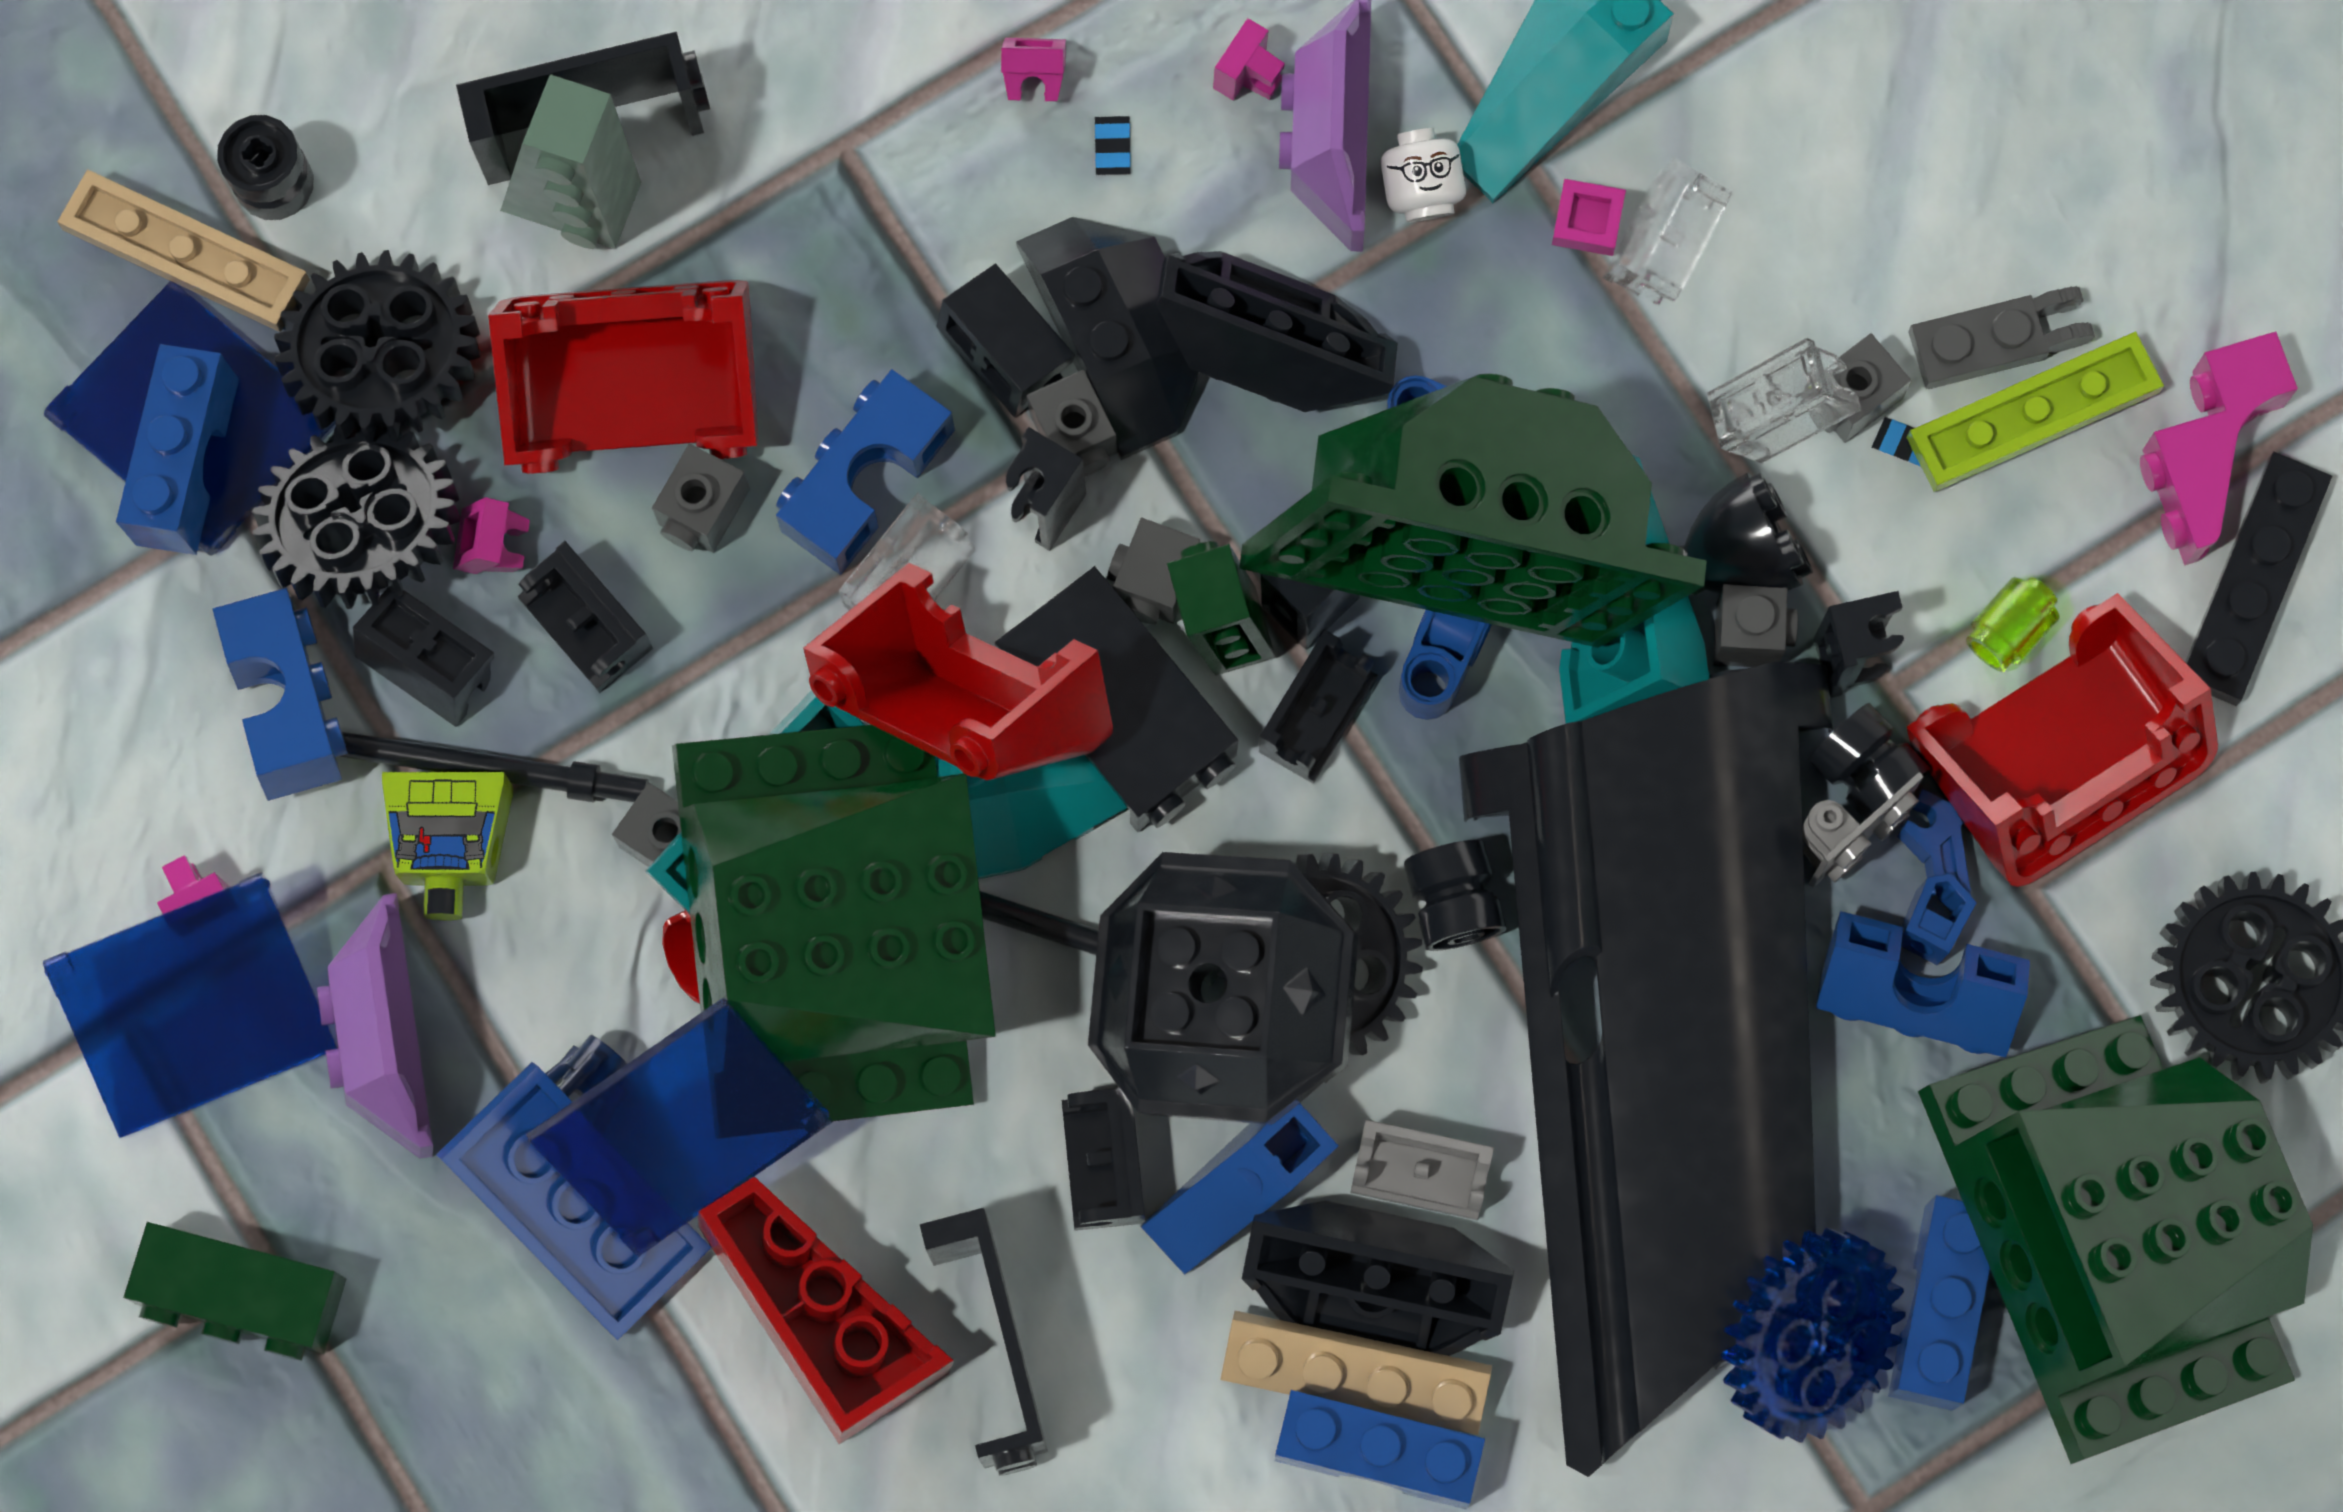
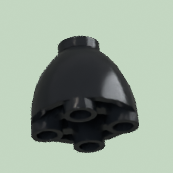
[1680,472,1813,596]

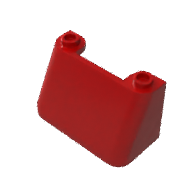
[488,280,759,474]
[803,563,1113,780]
[1906,593,2218,887]

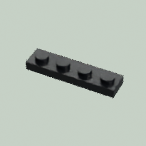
[2185,451,2332,706]

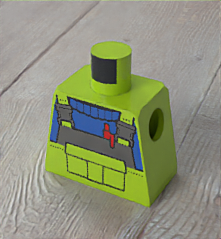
[382,772,513,921]

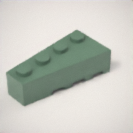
[500,74,642,249]

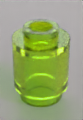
[1966,577,2060,672]

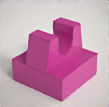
[1213,18,1285,101]
[1001,38,1066,102]
[1552,179,1626,256]
[453,497,530,574]
[157,855,239,937]

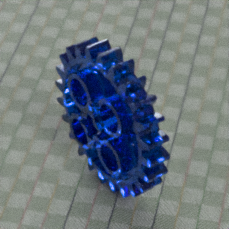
[1721,1228,1906,1443]

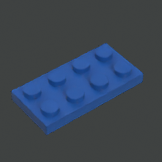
[436,1062,712,1341]

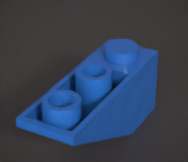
[1140,1103,1339,1275]

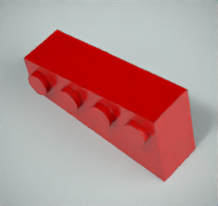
[698,1176,954,1444]

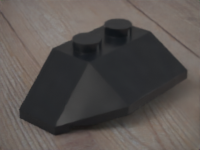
[1016,217,1199,460]
[1157,251,1398,412]
[1241,1200,1514,1356]

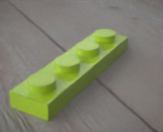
[1906,331,2164,492]

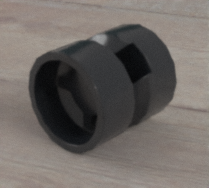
[217,115,314,220]
[1808,703,1931,820]
[1404,840,1507,951]

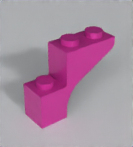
[2140,331,2298,566]

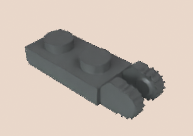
[1908,286,2095,390]

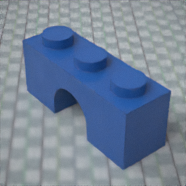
[116,344,239,555]
[776,369,955,575]
[212,588,348,801]
[1816,911,2030,1058]
[1888,1195,1990,1411]
[1274,1390,1485,1509]

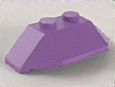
[1279,0,1371,252]
[317,893,433,1159]

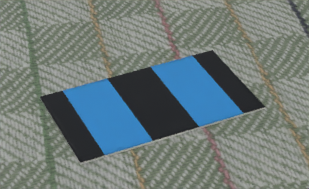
[1095,116,1131,175]
[1871,417,1921,467]

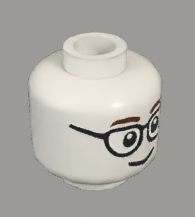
[1380,128,1466,222]

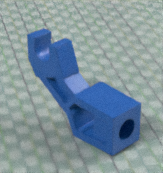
[1897,789,1977,965]

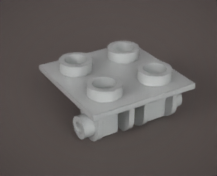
[1802,772,1924,887]

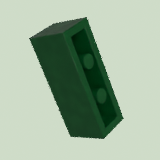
[1167,541,1276,676]
[123,1222,347,1361]

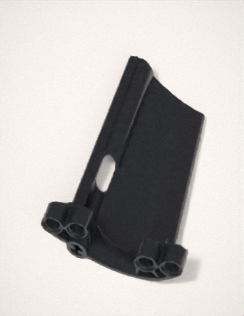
[1459,662,1834,1477]

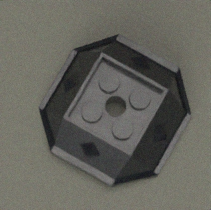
[1088,852,1359,1125]

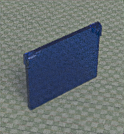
[44,281,335,556]
[43,872,338,1138]
[527,997,833,1257]

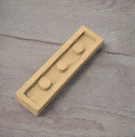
[57,169,310,332]
[1220,1310,1492,1435]

